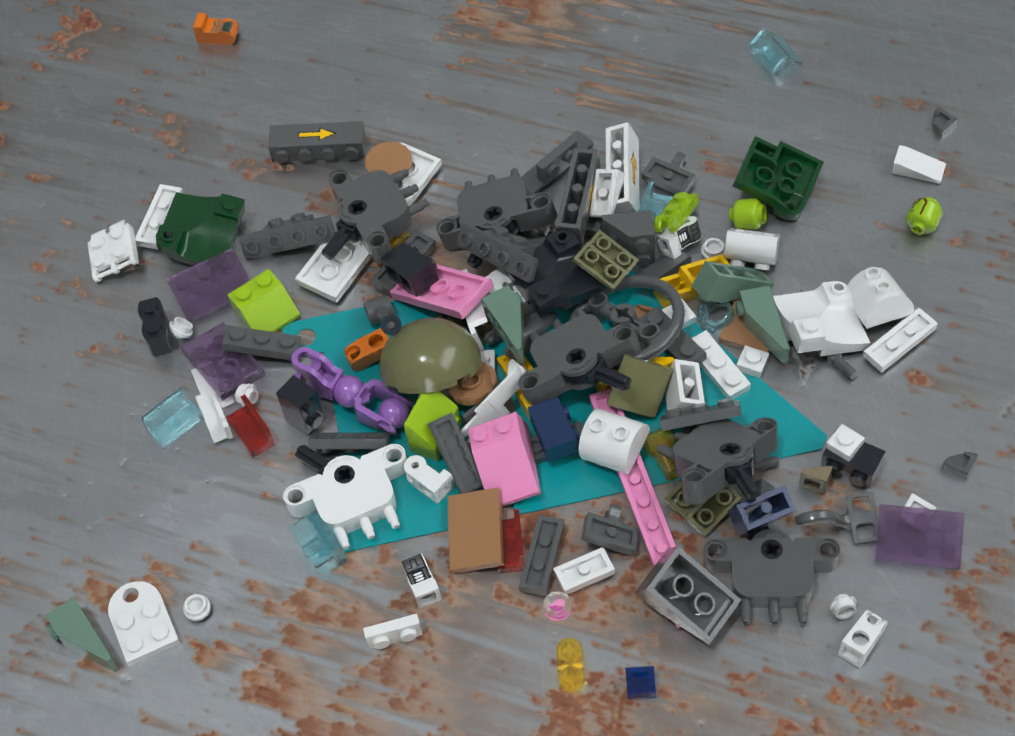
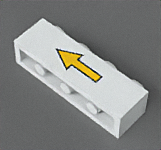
[606,122,640,214]

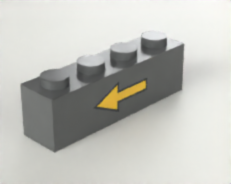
[268,121,366,162]
[555,148,600,246]

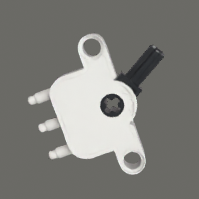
[283,444,407,550]

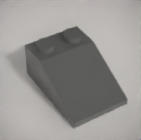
[635,546,741,644]

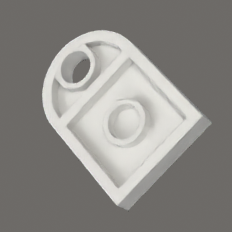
[108,581,181,667]

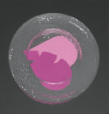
[543,591,572,621]

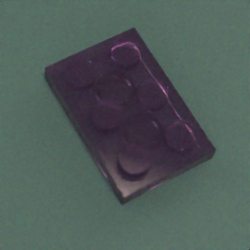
[166,248,250,322]
[181,322,265,401]
[875,504,965,569]

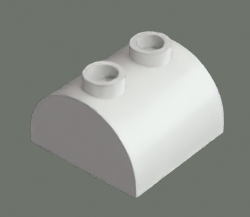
[725,228,781,270]
[848,267,914,329]
[579,408,651,475]

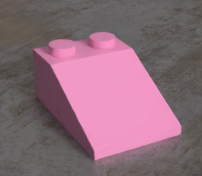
[468,412,541,507]

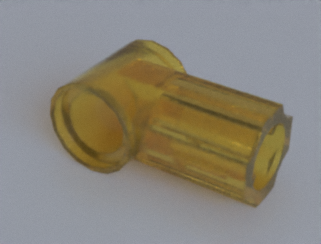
[644,428,680,481]

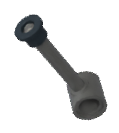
[363,294,402,336]

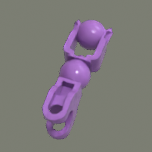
[291,347,415,435]

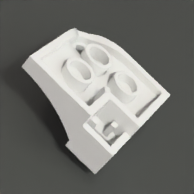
[773,281,870,357]

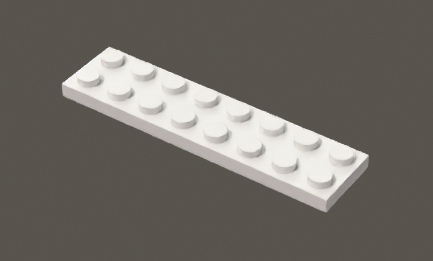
[295,142,442,303]

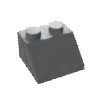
[602,210,655,266]

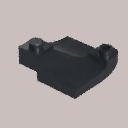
[504,229,607,317]

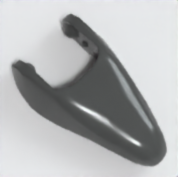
[484,311,558,359]

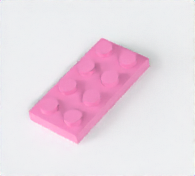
[390,264,494,319]

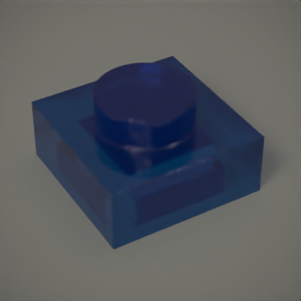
[625,666,656,699]

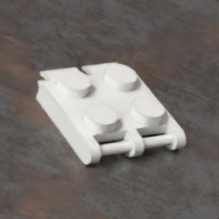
[87,220,139,283]

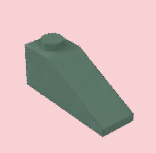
[692,261,774,303]
[482,285,525,365]
[735,286,790,363]
[45,597,119,672]

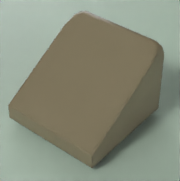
[799,466,833,495]

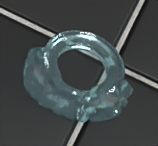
[696,301,735,334]

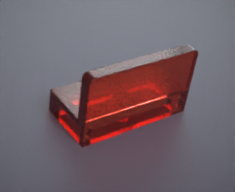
[226,394,275,458]
[498,509,525,574]

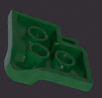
[732,136,824,220]
[156,192,245,273]

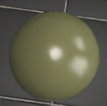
[379,318,482,394]

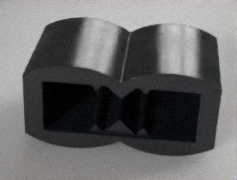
[138,297,173,357]

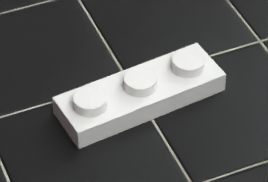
[135,184,184,250]
[863,308,938,373]
[691,330,751,399]

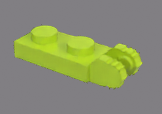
[653,192,699,233]

